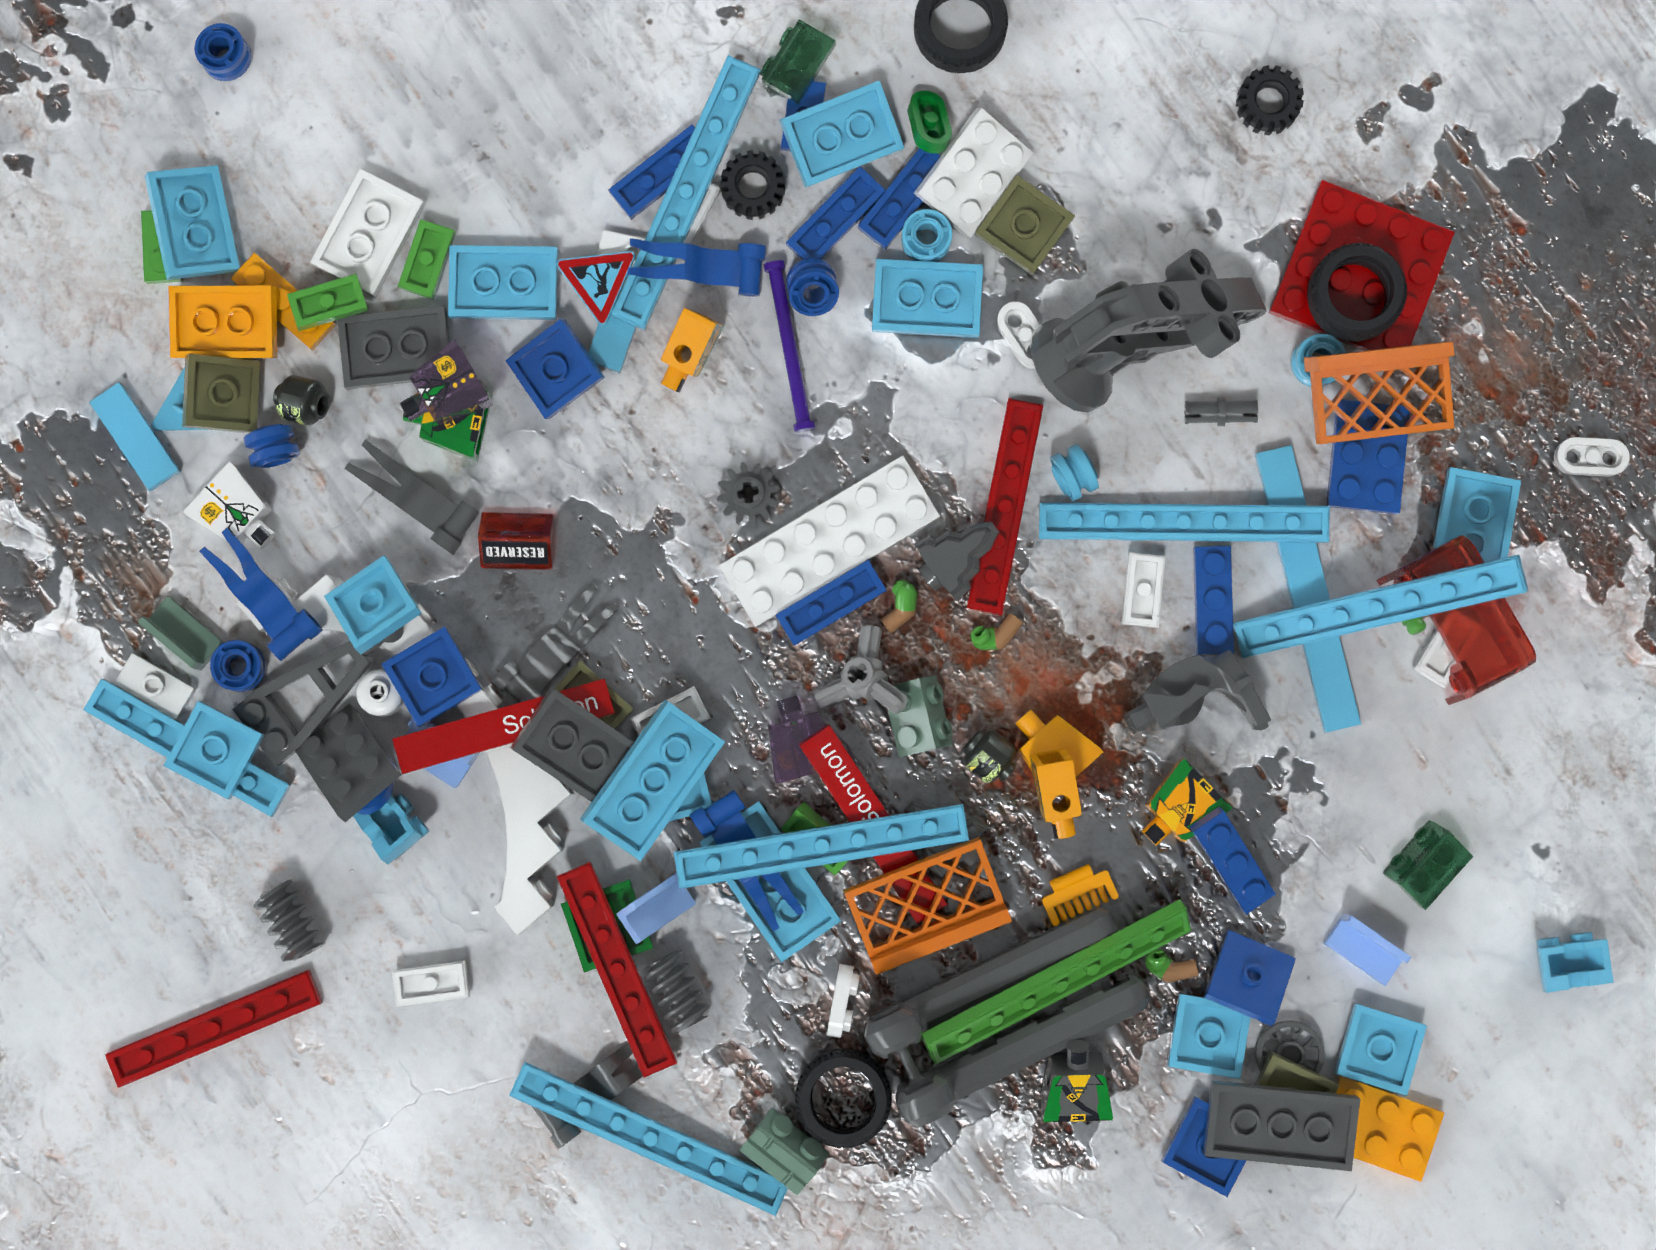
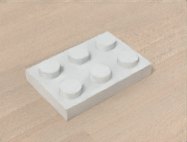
[914,108,1033,238]
[310,168,425,298]

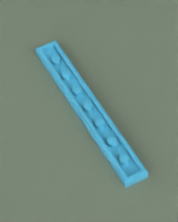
[611,55,761,331]
[1255,445,1361,733]
[1039,503,1330,543]
[1233,554,1529,658]
[674,804,969,889]
[509,1062,788,1216]

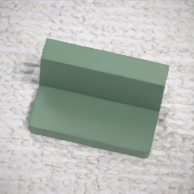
[138,596,225,670]

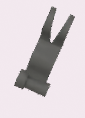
[344,440,480,555]
[491,583,620,703]
[532,1043,643,1149]

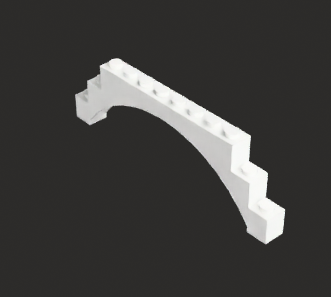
[237,574,573,935]

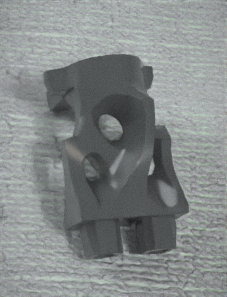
[1123,650,1271,734]

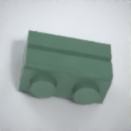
[739,1108,829,1195]

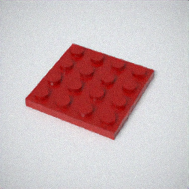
[1268,180,1455,351]

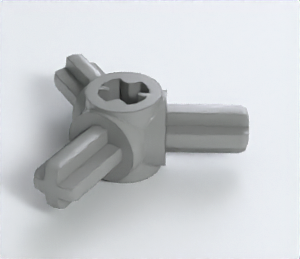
[815,625,908,714]

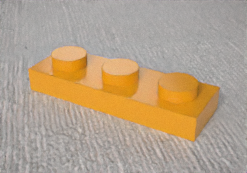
[231,252,336,351]

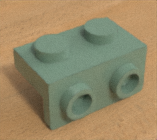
[887,676,952,758]

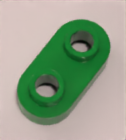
[907,90,952,154]

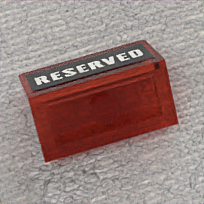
[478,512,554,570]

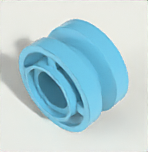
[901,209,952,262]
[1291,334,1346,387]
[1050,444,1099,501]

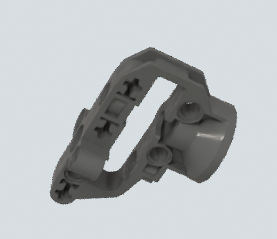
[1031,249,1267,413]

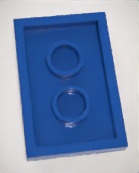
[1326,399,1410,515]

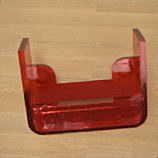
[1376,535,1536,705]

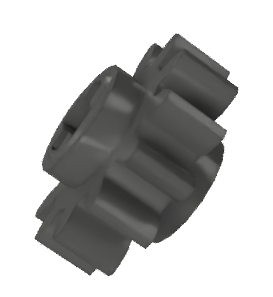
[717,462,780,527]

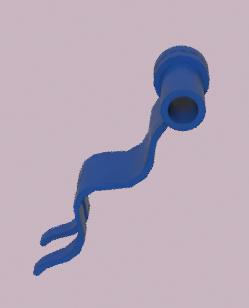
[628,238,766,297]
[199,528,323,661]
[689,790,804,932]

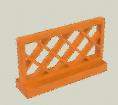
[1304,342,1454,444]
[843,837,1012,975]

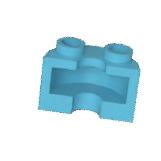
[353,793,430,865]
[1536,932,1614,993]

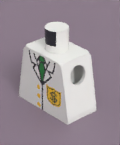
[183,461,275,549]

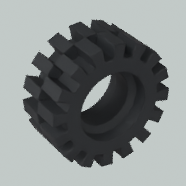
[1236,65,1304,135]
[720,150,785,220]

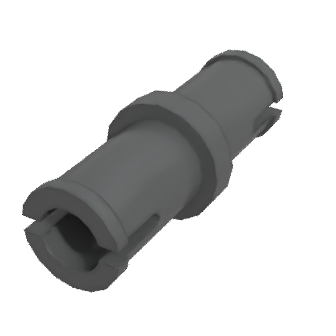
[1184,397,1258,426]

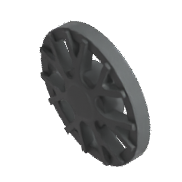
[1255,1020,1325,1073]

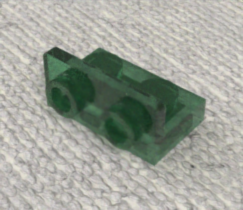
[760,19,836,104]
[1383,820,1474,910]

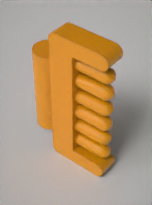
[1041,864,1118,926]

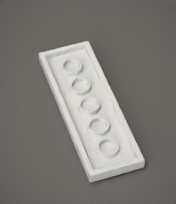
[719,455,940,628]

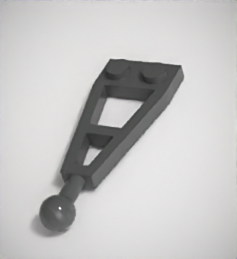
[232,626,404,767]

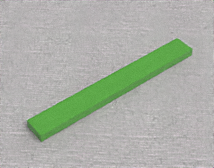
[922,899,1191,1065]

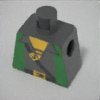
[1040,1039,1113,1122]

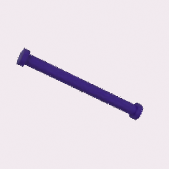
[763,260,816,433]

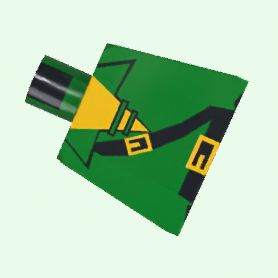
[403,388,492,462]

